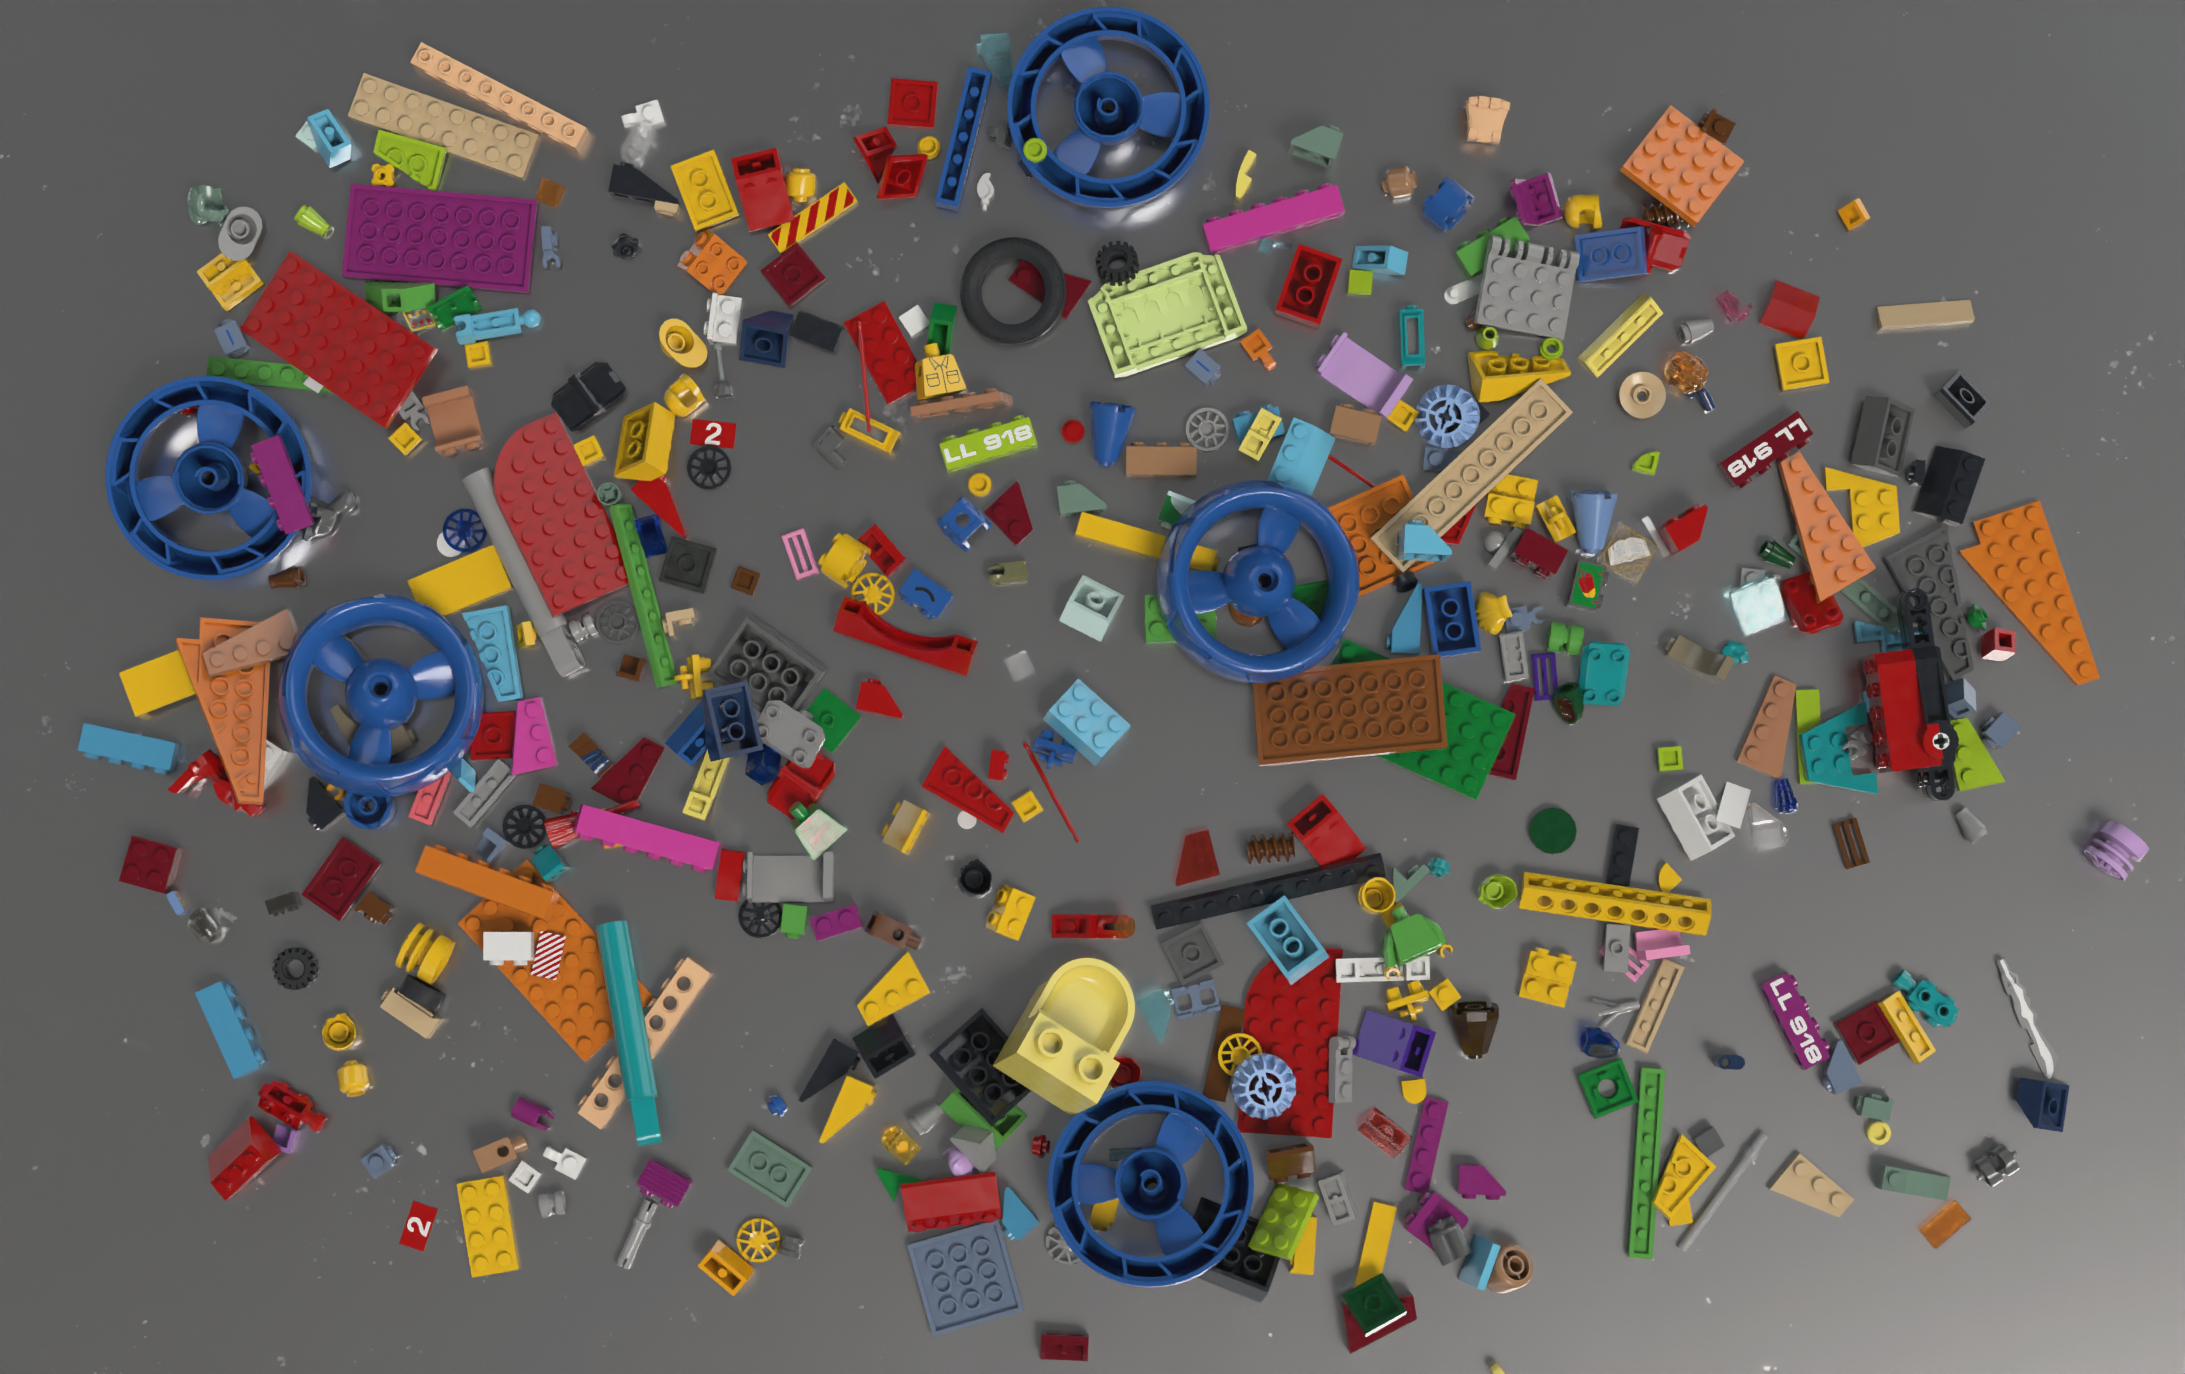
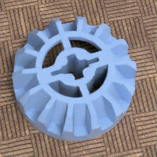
[1415,384,1480,448]
[1231,1053,1296,1120]

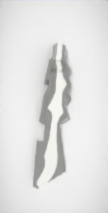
[1996,958,2058,1080]

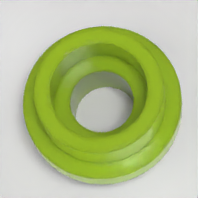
[1540,337,1563,361]

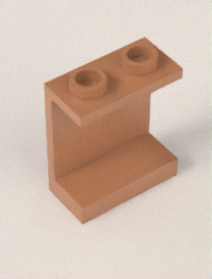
[422,385,484,456]

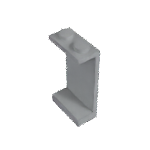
[743,852,834,903]

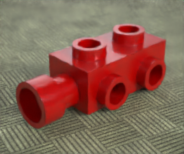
[257,1080,327,1134]

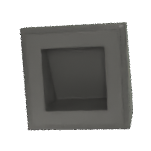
[1692,1126,1725,1157]

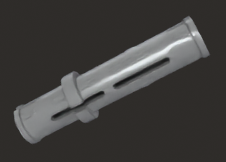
[615,1198,658,1269]

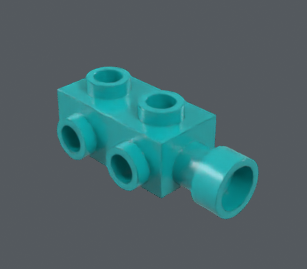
[1892,969,1959,1028]

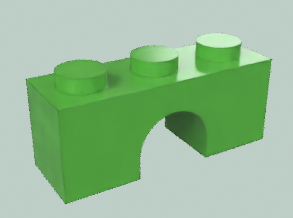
[1454,216,1530,280]

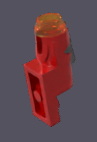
[1052,914,1135,939]

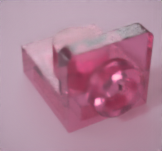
[1716,290,1753,322]

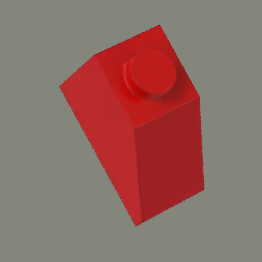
[856,678,904,720]

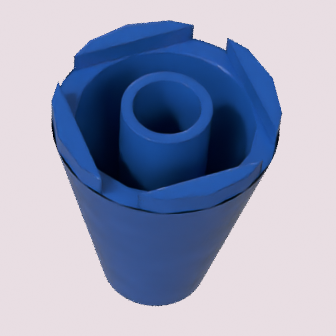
[1089,401,1136,466]

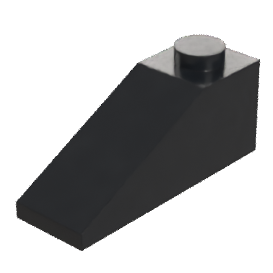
[608,162,680,206]
[798,1038,861,1103]

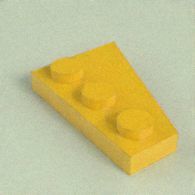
[1651,1134,1716,1219]

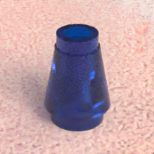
[1775,778,1798,815]

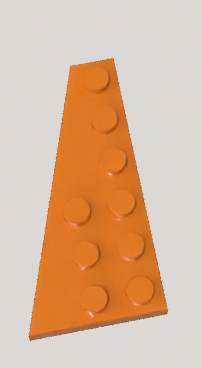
[1778,451,1876,604]

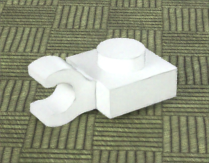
[621,100,665,130]
[543,1146,587,1180]

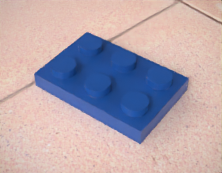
[1575,226,1647,282]

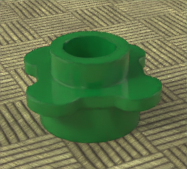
[1967,604,1988,630]

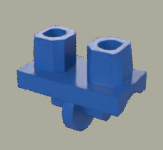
[1032,729,1077,770]

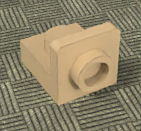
[662,608,697,638]

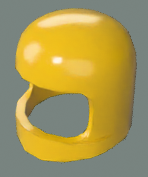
[1564,194,1602,229]
[664,374,706,417]
[1358,877,1395,914]

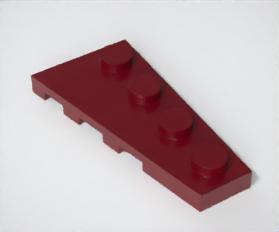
[1489,684,1535,781]

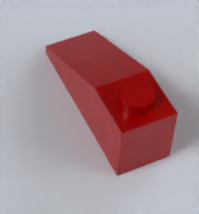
[630,476,688,539]

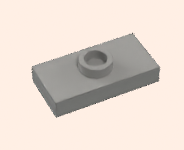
[1499,631,1529,681]
[1603,924,1631,973]

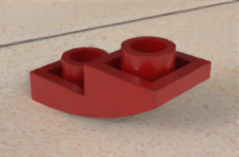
[715,848,745,902]

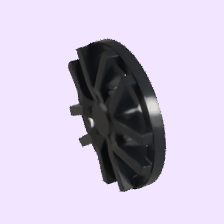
[687,446,731,490]
[738,899,782,938]

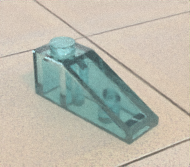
[977,32,1013,99]

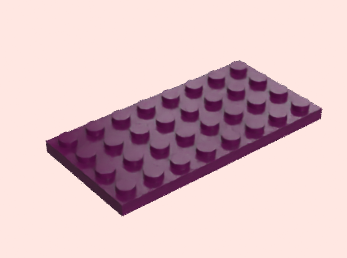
[342,184,538,293]

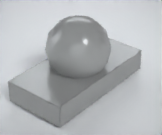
[1484,526,1522,571]

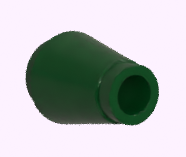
[1759,540,1795,569]

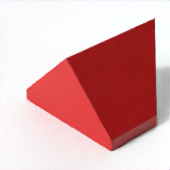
[853,126,897,184]

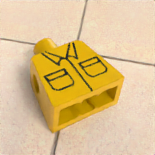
[915,343,966,401]

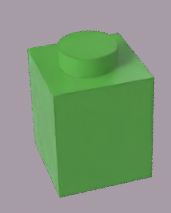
[780,904,808,939]

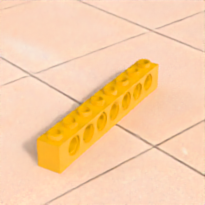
[1519,872,1712,936]

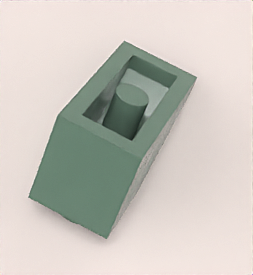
[1057,480,1107,517]

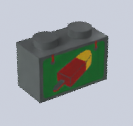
[1566,559,1609,613]

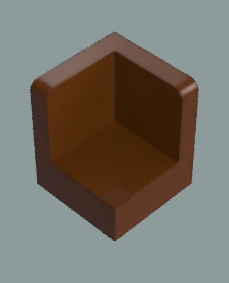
[616,654,647,683]

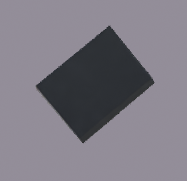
[1932,370,1991,429]

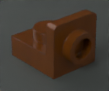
[1699,108,1736,145]

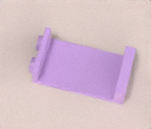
[1316,332,1414,421]

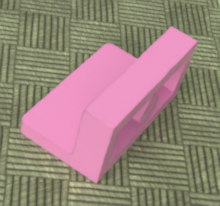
[1634,929,1690,961]

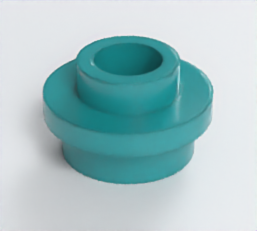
[1427,858,1450,878]

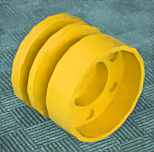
[395,923,456,985]

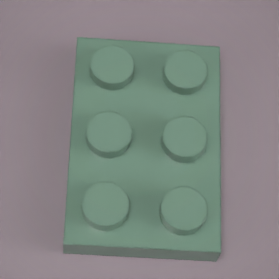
[727,1130,813,1208]

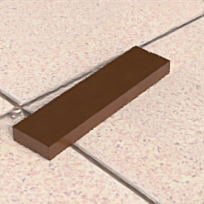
[1203,1005,1245,1102]

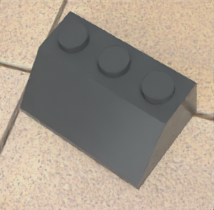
[1851,396,1915,477]

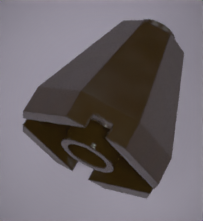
[1449,1001,1499,1059]

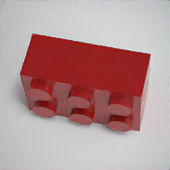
[1274,244,1343,329]

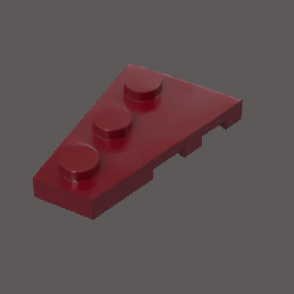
[590,737,666,811]

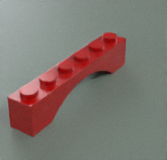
[833,597,978,676]

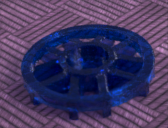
[443,508,487,552]

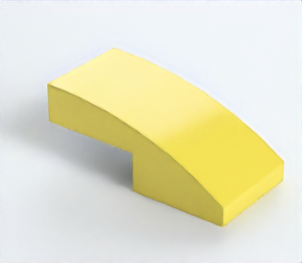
[1235,150,1257,202]
[1238,407,1282,461]

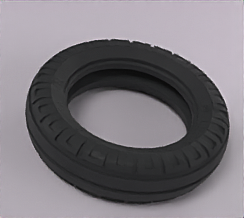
[960,237,1067,345]

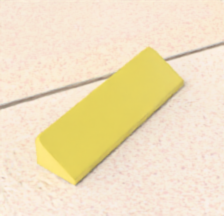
[1578,294,1663,378]

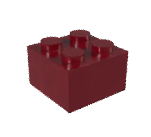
[1509,527,1569,580]
[119,836,183,894]

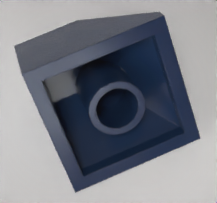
[739,310,794,368]
[2016,1077,2070,1132]

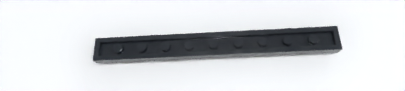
[1151,853,1386,930]

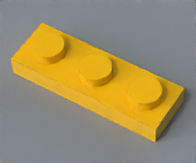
[1878,990,1936,1064]

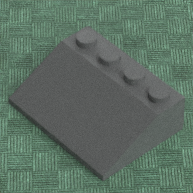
[707,614,828,713]

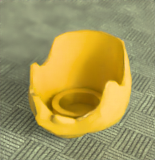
[321,1013,356,1052]

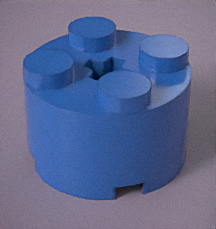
[1422,177,1475,233]
[344,792,396,830]

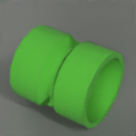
[1546,621,1584,656]

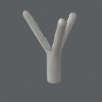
[1592,998,1640,1032]

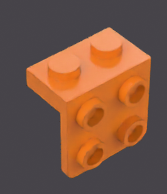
[677,229,747,295]

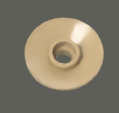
[1619,372,1666,419]

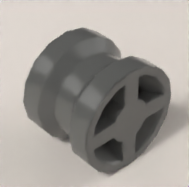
[777,1234,805,1258]

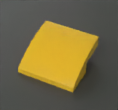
[196,253,264,312]

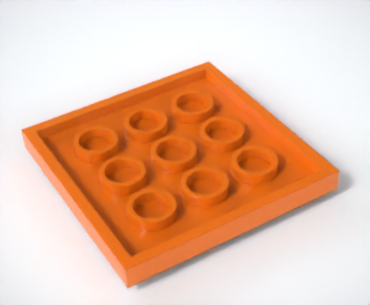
[1619,105,1745,227]
[1328,474,1436,597]

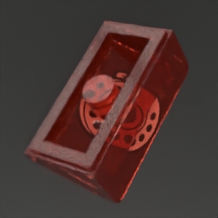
[1358,1107,1412,1159]

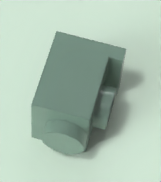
[1855,1093,1894,1122]

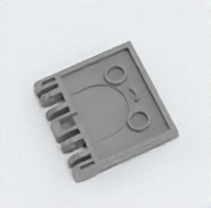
[1474,235,1580,340]

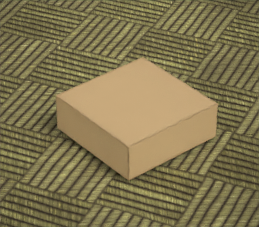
[654,200,681,217]

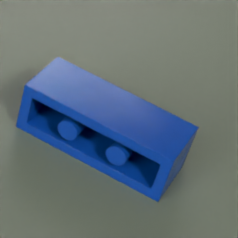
[665,699,707,766]

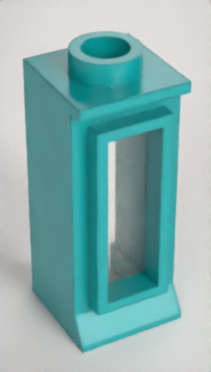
[1398,305,1426,369]

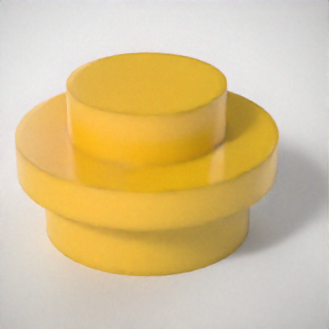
[917,136,941,160]

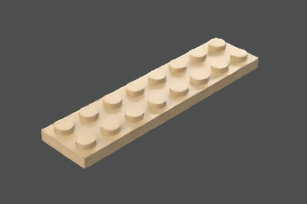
[348,73,540,180]

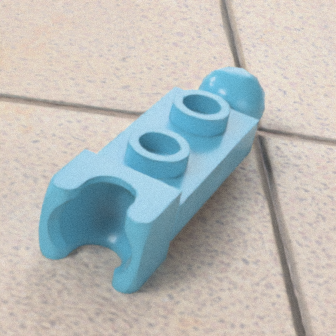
[454,308,541,345]

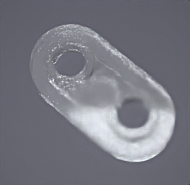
[621,120,657,165]

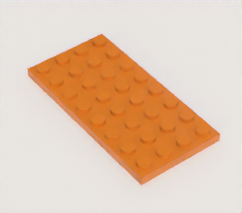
[457,859,654,1062]

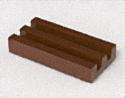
[1832,818,1870,869]

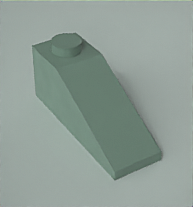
[1876,1164,1951,1201]

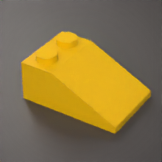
[881,800,930,855]
[819,1074,877,1144]

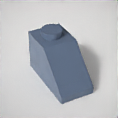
[1822,1039,1862,1095]

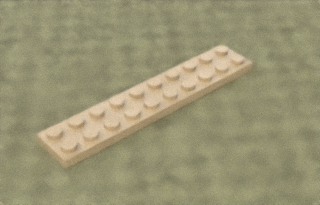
[1370,379,1573,573]

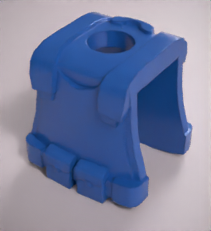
[937,496,992,552]

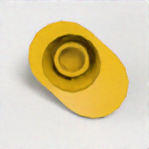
[659,319,707,368]

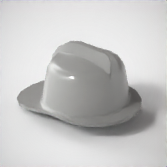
[218,206,262,261]

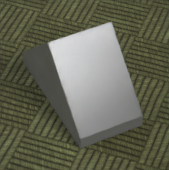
[949,1125,997,1174]

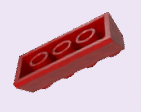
[901,1172,1002,1232]

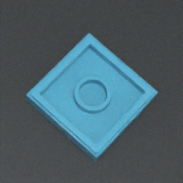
[1458,1235,1500,1291]

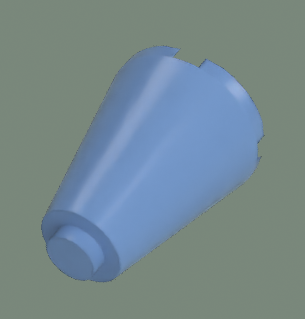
[1570,490,1617,554]

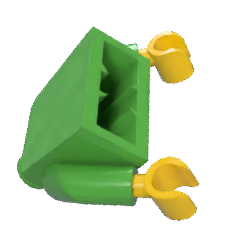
[1383,906,1453,980]

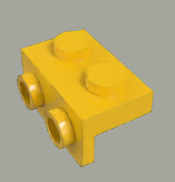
[985,884,1036,941]

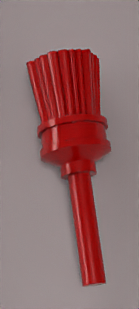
[544,799,640,849]

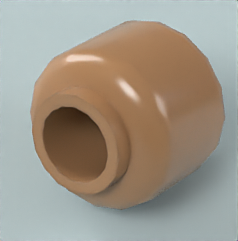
[1382,166,1418,199]

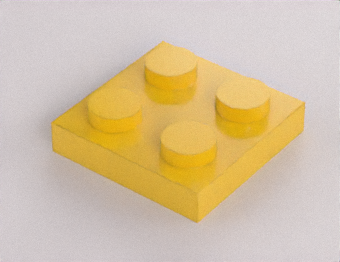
[1774,337,1829,391]

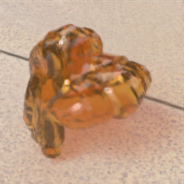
[1664,351,1709,394]

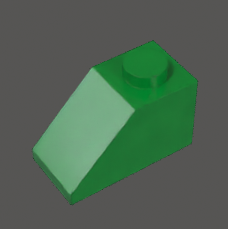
[927,302,957,356]

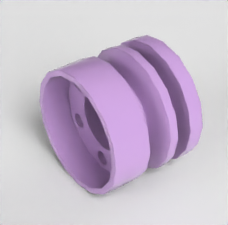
[2084,819,2149,881]

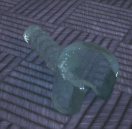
[1258,238,1293,254]

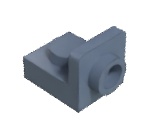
[361,1143,399,1179]

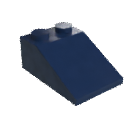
[703,681,764,762]

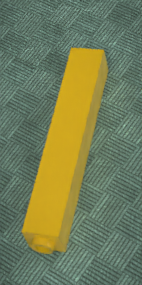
[1075,512,1220,571]

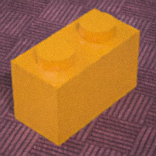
[697,1239,755,1296]

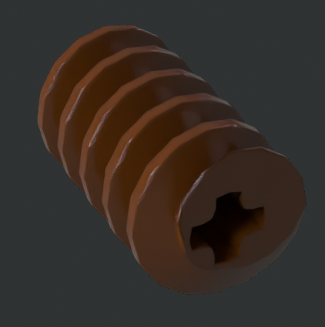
[1641,202,1690,229]
[1246,832,1295,865]

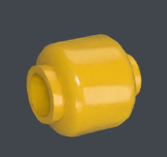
[785,168,816,202]
[337,1060,370,1097]

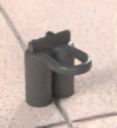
[1427,1216,1472,1266]

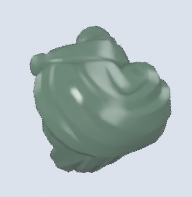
[186,185,229,225]

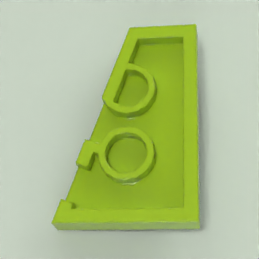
[373,130,447,191]
[1950,718,2006,791]

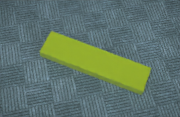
[1795,689,1821,784]

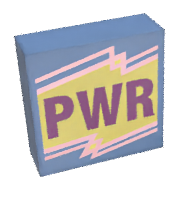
[166,891,190,915]

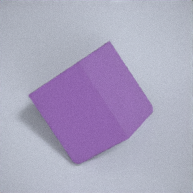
[273,1124,301,1154]

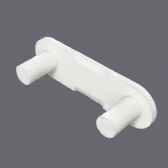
[1444,273,1483,304]

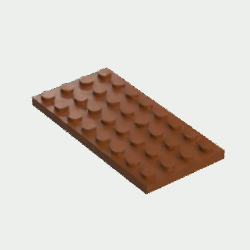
[1253,654,1448,767]

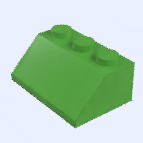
[939,1088,1028,1151]

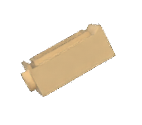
[380,987,443,1039]

